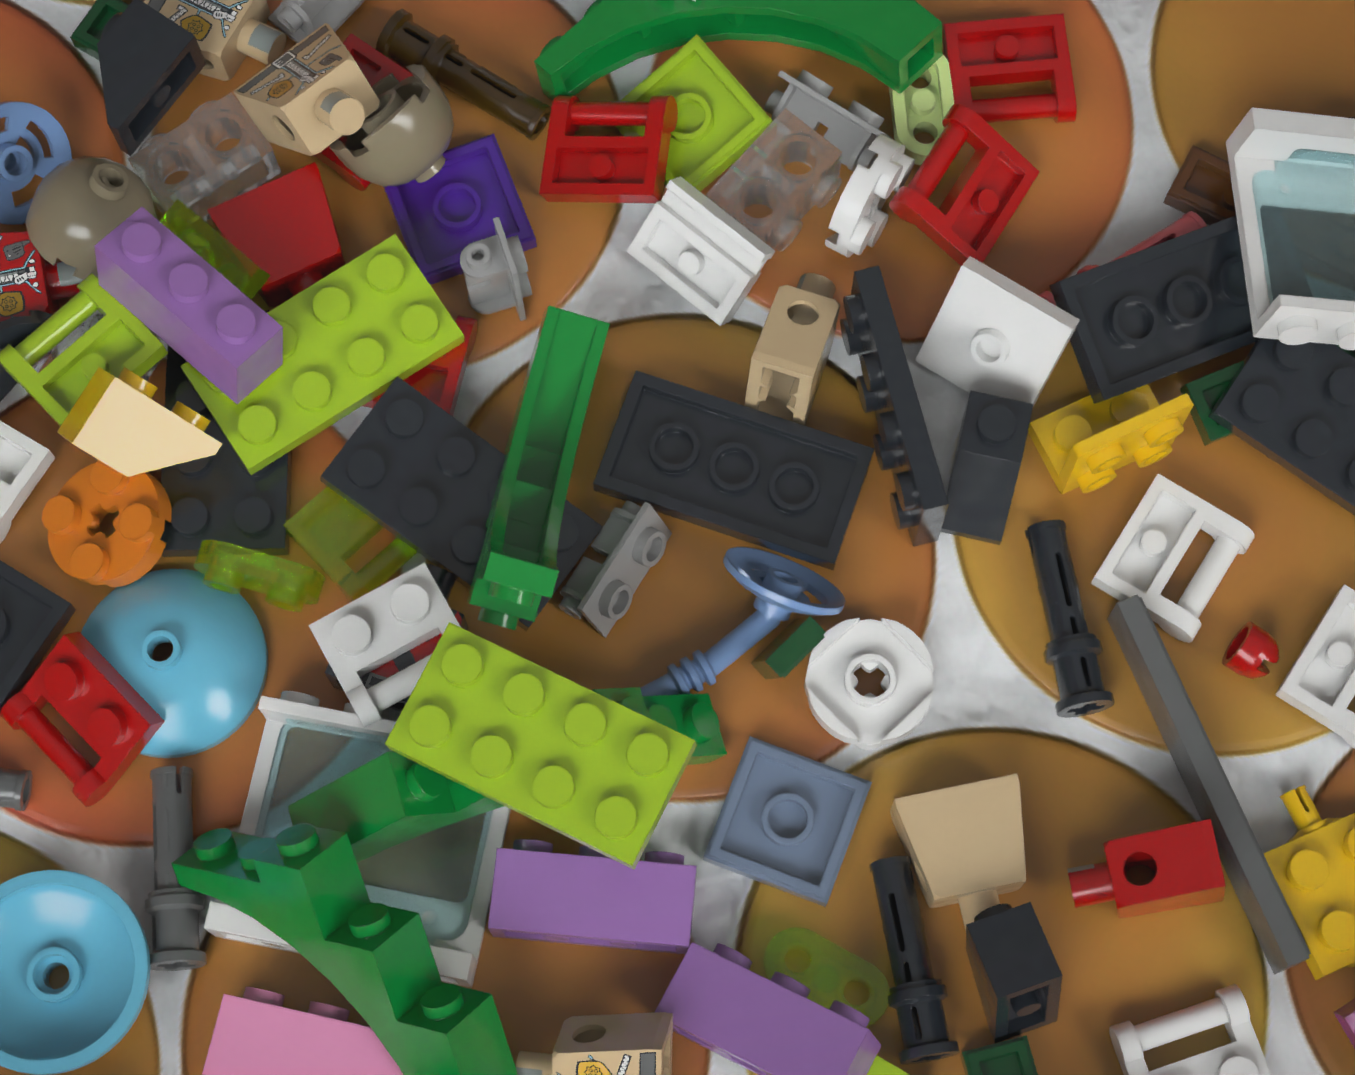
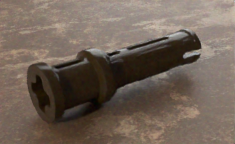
[376,9,551,141]

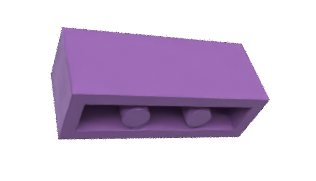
[95,207,283,404]
[488,839,697,954]
[654,942,882,1075]

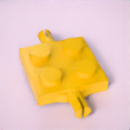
[1263,785,1355,980]

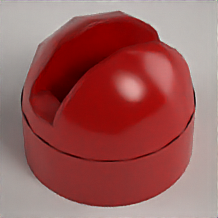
[1222,621,1279,679]

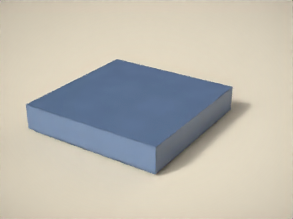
[703,736,872,907]

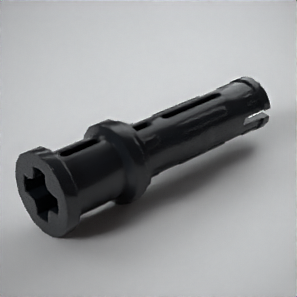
[1025,520,1115,718]
[869,856,960,1065]

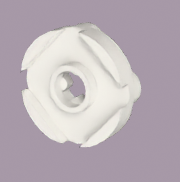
[825,134,915,257]
[804,618,935,750]

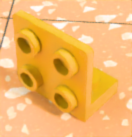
[1028,384,1194,495]

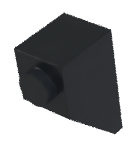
[97,0,206,156]
[940,390,1033,545]
[966,902,1063,1043]

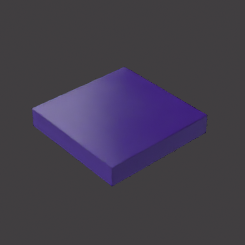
[383,134,537,285]

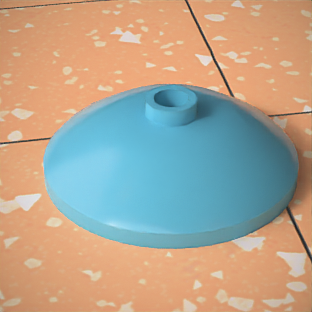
[81,569,268,758]
[0,870,151,1075]

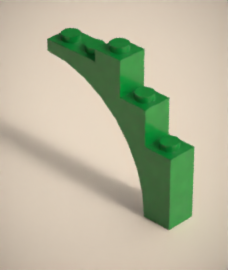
[534,0,943,101]
[467,306,610,630]
[288,687,727,863]
[171,823,518,1075]

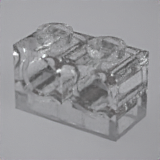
[128,92,281,238]
[706,108,842,252]

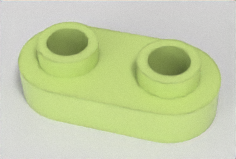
[889,55,954,165]

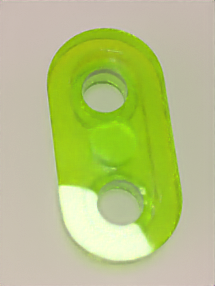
[194,540,325,612]
[763,927,890,1028]

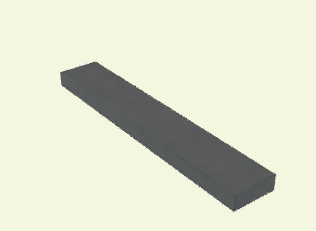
[1107,594,1311,975]

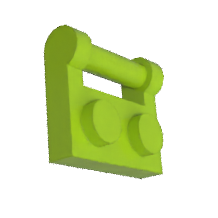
[0,273,168,426]

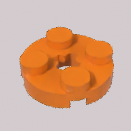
[42,460,172,588]

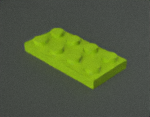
[181,234,465,475]
[385,622,697,870]

